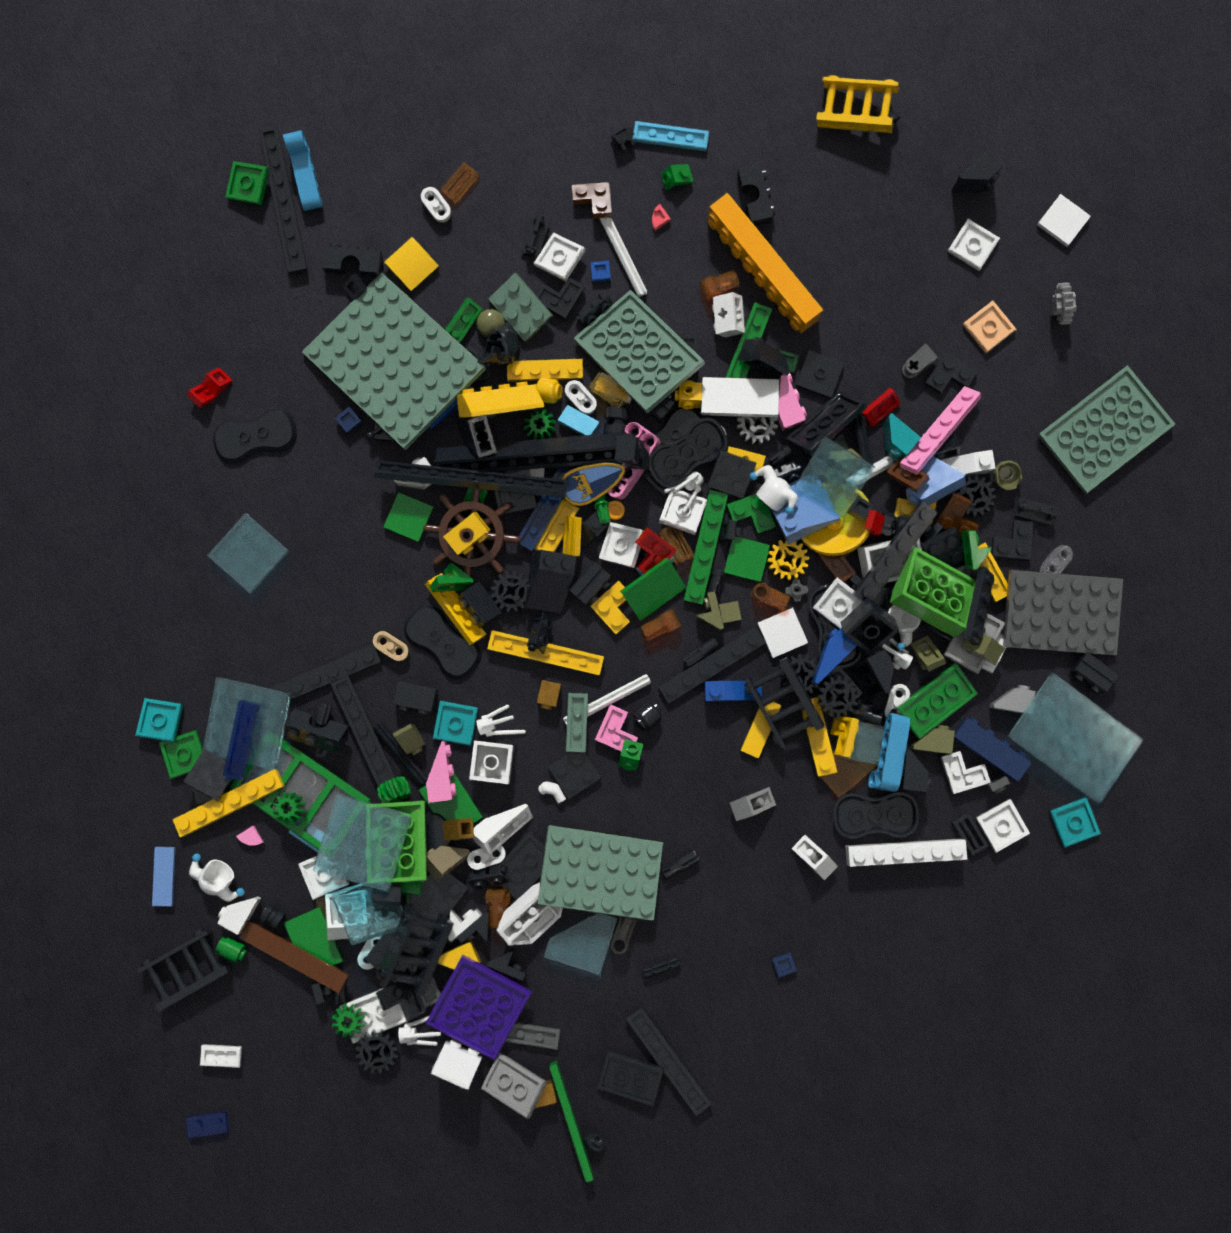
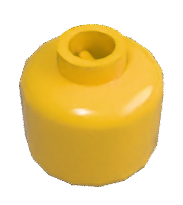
[535,378,562,404]

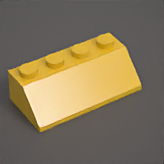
[457,381,544,417]

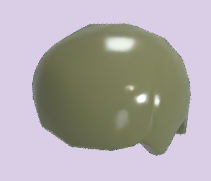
[476,309,505,338]
[993,460,1022,491]

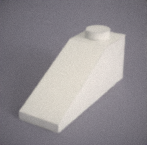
[941,450,996,476]
[473,804,533,855]

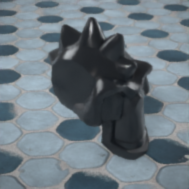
[476,322,520,367]

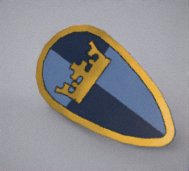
[562,462,625,506]

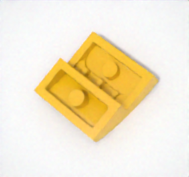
[384,237,438,291]

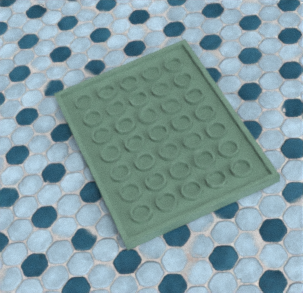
[302,272,486,450]

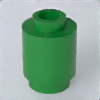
[215,937,247,963]

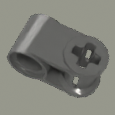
[902,344,939,379]

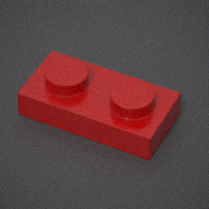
[862,388,901,428]

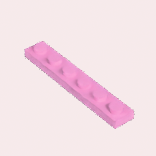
[900,386,981,475]

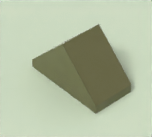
[961,634,1005,665]

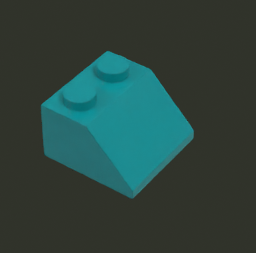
[883,413,921,461]

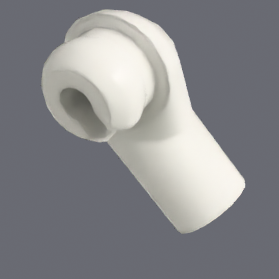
[538,781,566,803]

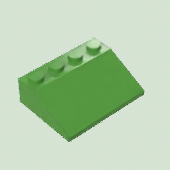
[890,547,976,637]
[366,801,427,885]

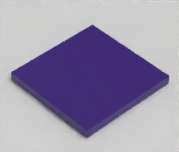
[425,954,532,1060]

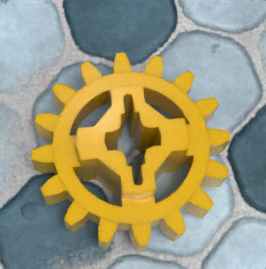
[767,540,809,581]

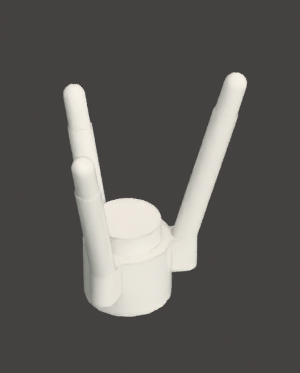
[664,471,704,513]
[882,638,913,670]
[477,705,526,737]
[399,1016,441,1046]

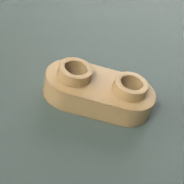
[373,631,409,661]

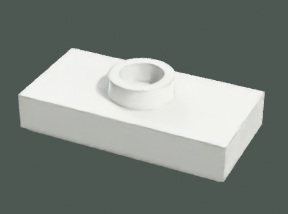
[200,1044,242,1068]

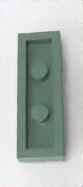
[566,693,588,752]

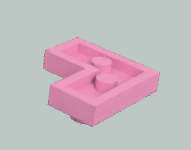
[595,704,638,752]

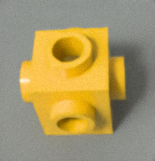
[675,381,702,410]

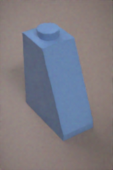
[906,456,966,506]

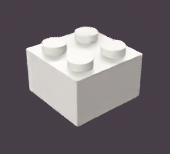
[469,741,514,784]

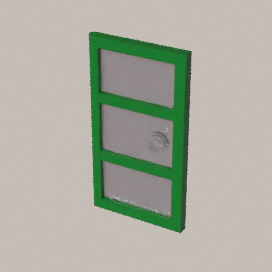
[230,730,371,859]

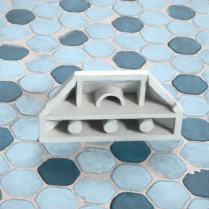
[497,883,563,946]

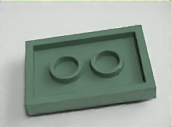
[489,273,553,341]

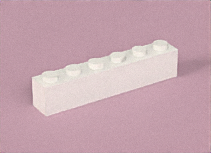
[845,839,967,867]

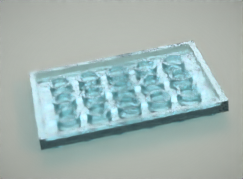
[1008,673,1143,803]

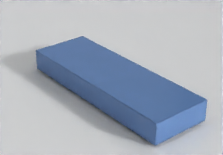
[152,847,176,906]

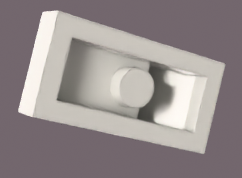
[448,908,482,942]

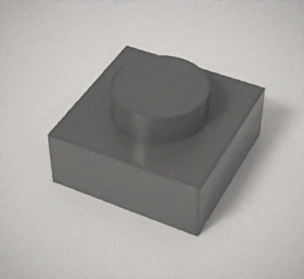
[985,776,1010,794]

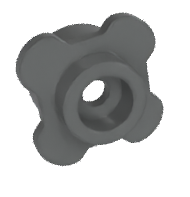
[785,579,808,602]

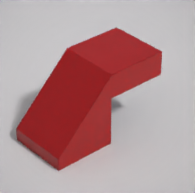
[187,368,232,408]
[865,510,885,538]

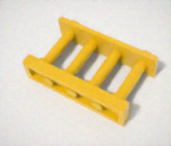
[816,75,899,133]

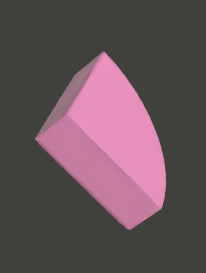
[236,826,264,845]

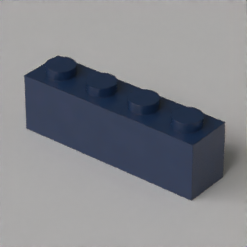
[954,717,1031,782]

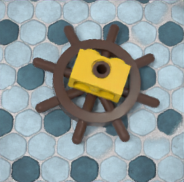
[423,488,521,577]

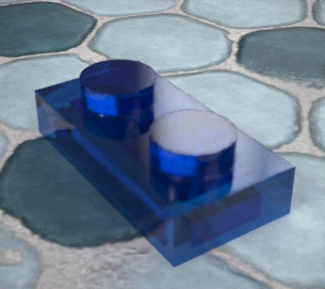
[186,1111,229,1138]

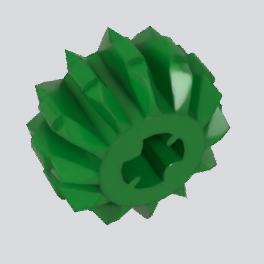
[524,409,556,440]
[377,776,411,803]
[272,791,307,825]
[332,1004,366,1038]

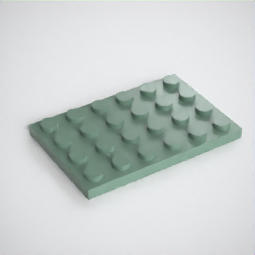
[574,290,705,413]
[1038,365,1175,494]
[537,825,663,921]

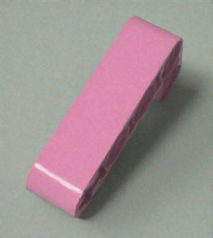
[608,422,661,500]

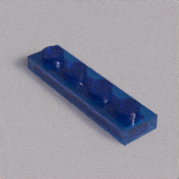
[223,700,260,781]

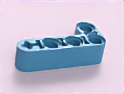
[283,130,323,211]
[868,713,910,792]

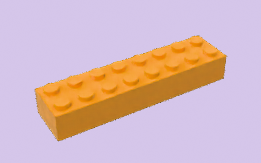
[707,193,823,334]

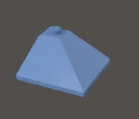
[769,471,841,544]

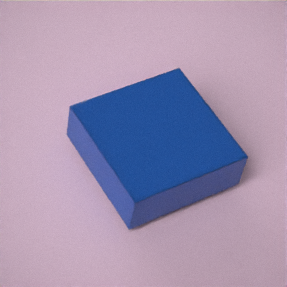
[590,261,611,283]

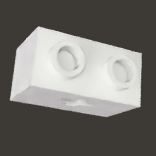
[712,292,745,338]

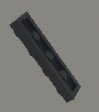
[964,567,995,645]

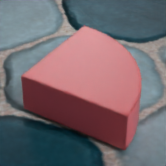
[652,204,671,231]

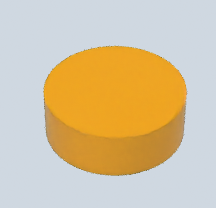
[608,501,625,520]

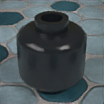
[633,702,662,731]

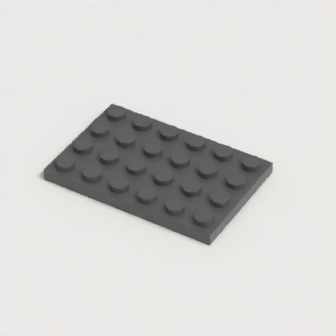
[1003,570,1123,655]

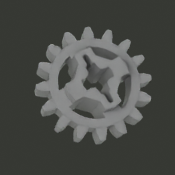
[1052,282,1077,325]
[737,416,778,444]

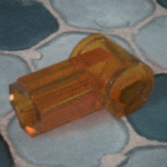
[699,270,740,301]
[751,583,790,612]
[641,609,682,641]
[485,888,510,928]

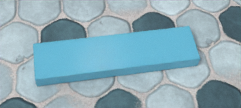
[633,121,709,151]

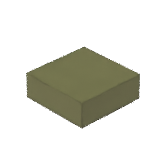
[719,601,742,624]

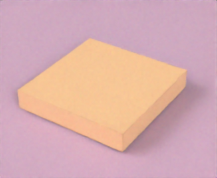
[962,301,1017,353]

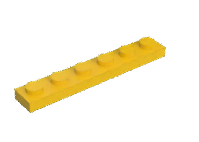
[487,630,604,676]
[173,769,285,837]

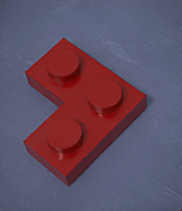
[635,527,677,574]

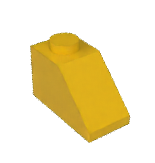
[438,940,481,969]

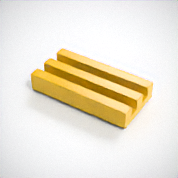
[563,516,582,556]

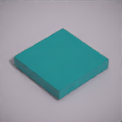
[135,698,183,743]
[433,701,478,746]
[1049,797,1101,848]

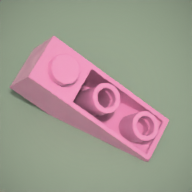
[777,372,807,431]
[426,741,457,803]

